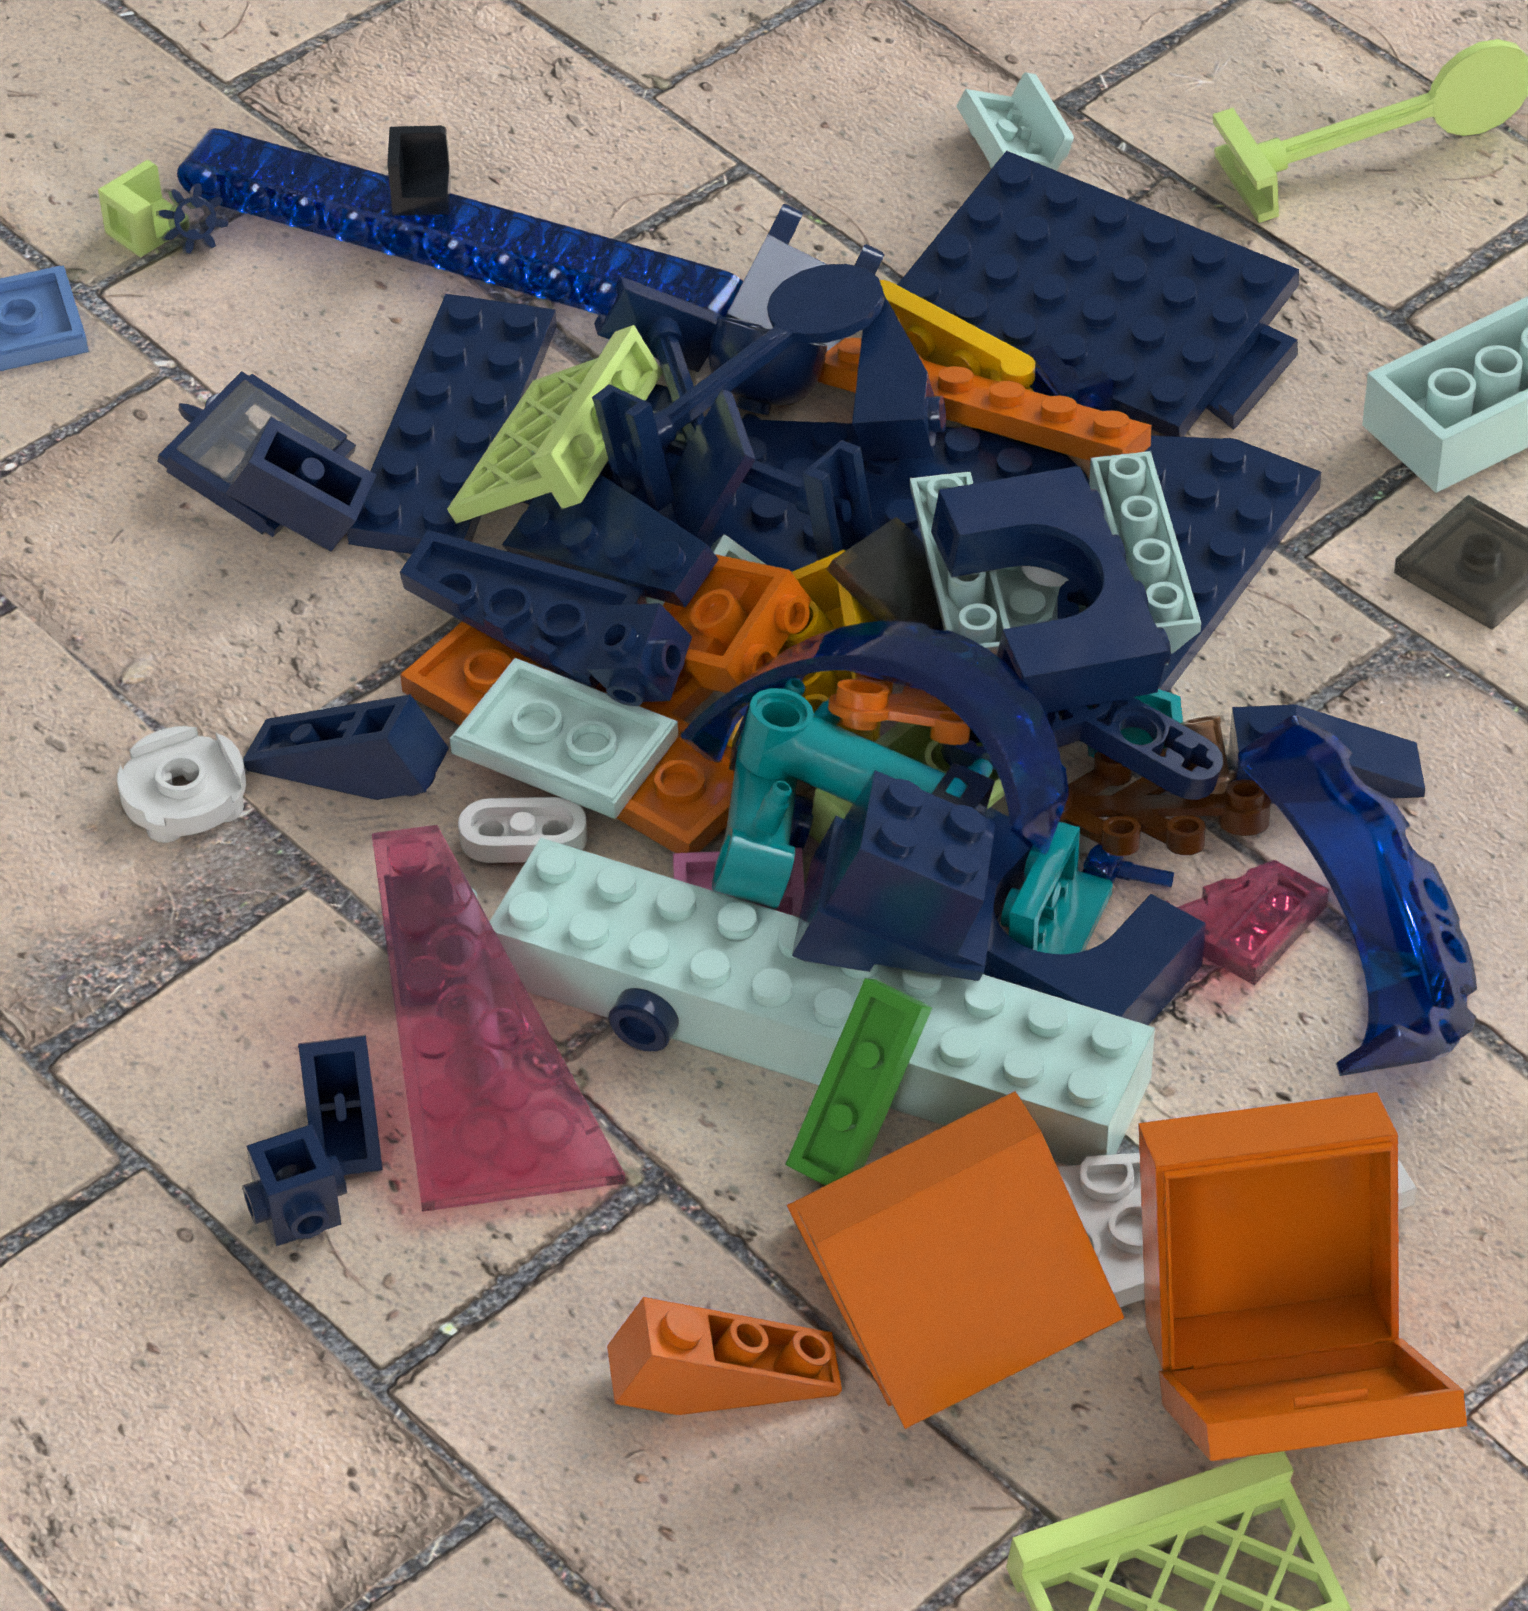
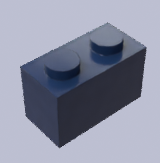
[226,417,377,551]

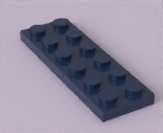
[347,294,557,554]

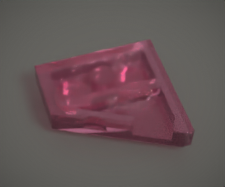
[1166,860,1329,986]

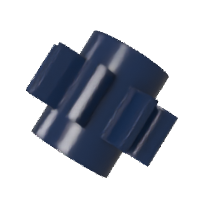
[156,184,229,254]

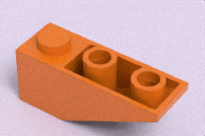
[607,1297,842,1415]

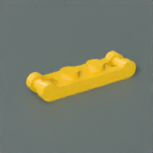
[879,280,1036,391]

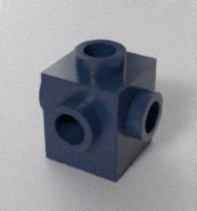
[586,603,692,706]
[242,1124,347,1247]

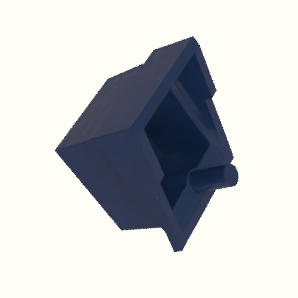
[792,770,998,981]

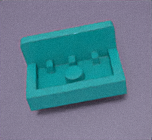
[1001,820,1113,954]

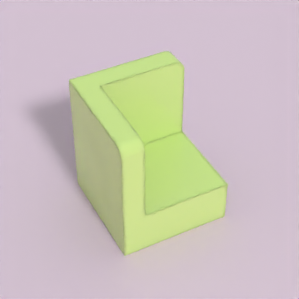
[98,160,190,258]

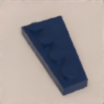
[502,474,719,608]

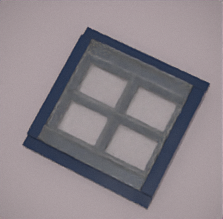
[157,371,356,537]

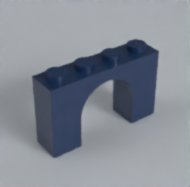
[931,466,1171,718]
[983,807,1206,1025]

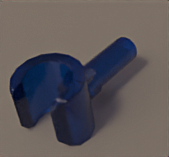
[1082,844,1174,888]

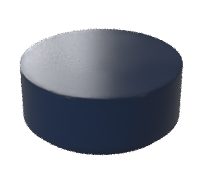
[608,988,679,1051]

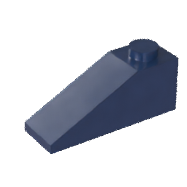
[852,295,946,461]
[243,694,449,800]
[1228,704,1425,804]

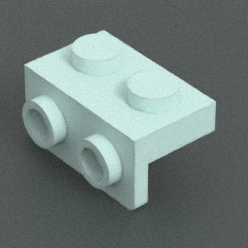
[956,72,1074,171]

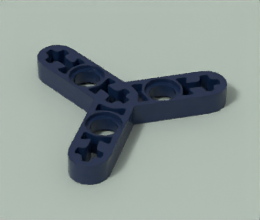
[941,580,1223,800]

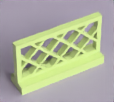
[447,325,663,524]
[1006,1451,1352,1611]

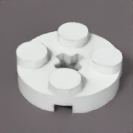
[117,726,246,843]

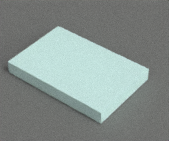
[450,658,678,819]

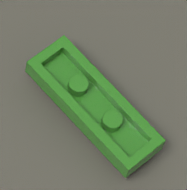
[785,978,933,1186]

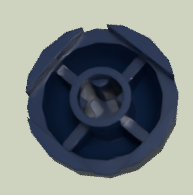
[708,316,828,415]

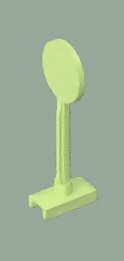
[1212,39,1528,223]

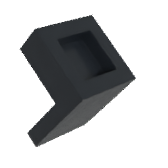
[387,125,451,216]

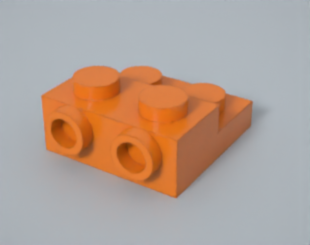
[663,554,812,698]

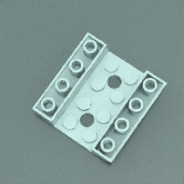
[910,451,1201,683]

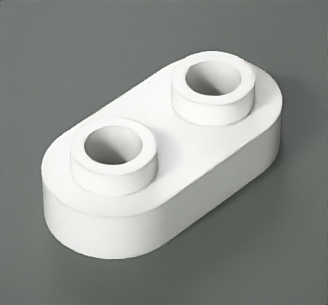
[458,797,587,863]

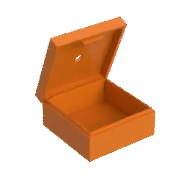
[787,1091,1124,1429]
[1138,1092,1467,1461]

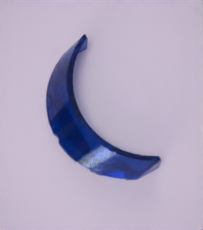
[681,621,1069,855]
[1238,715,1477,1076]

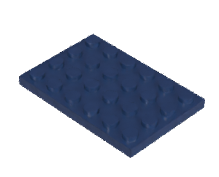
[897,150,1300,437]

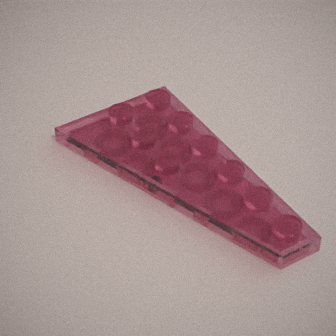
[371,825,625,1212]

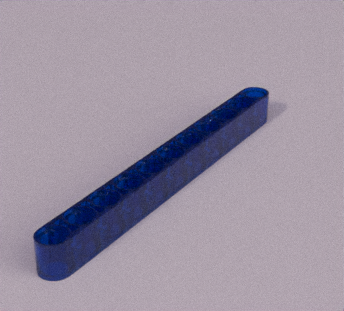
[177,128,743,317]

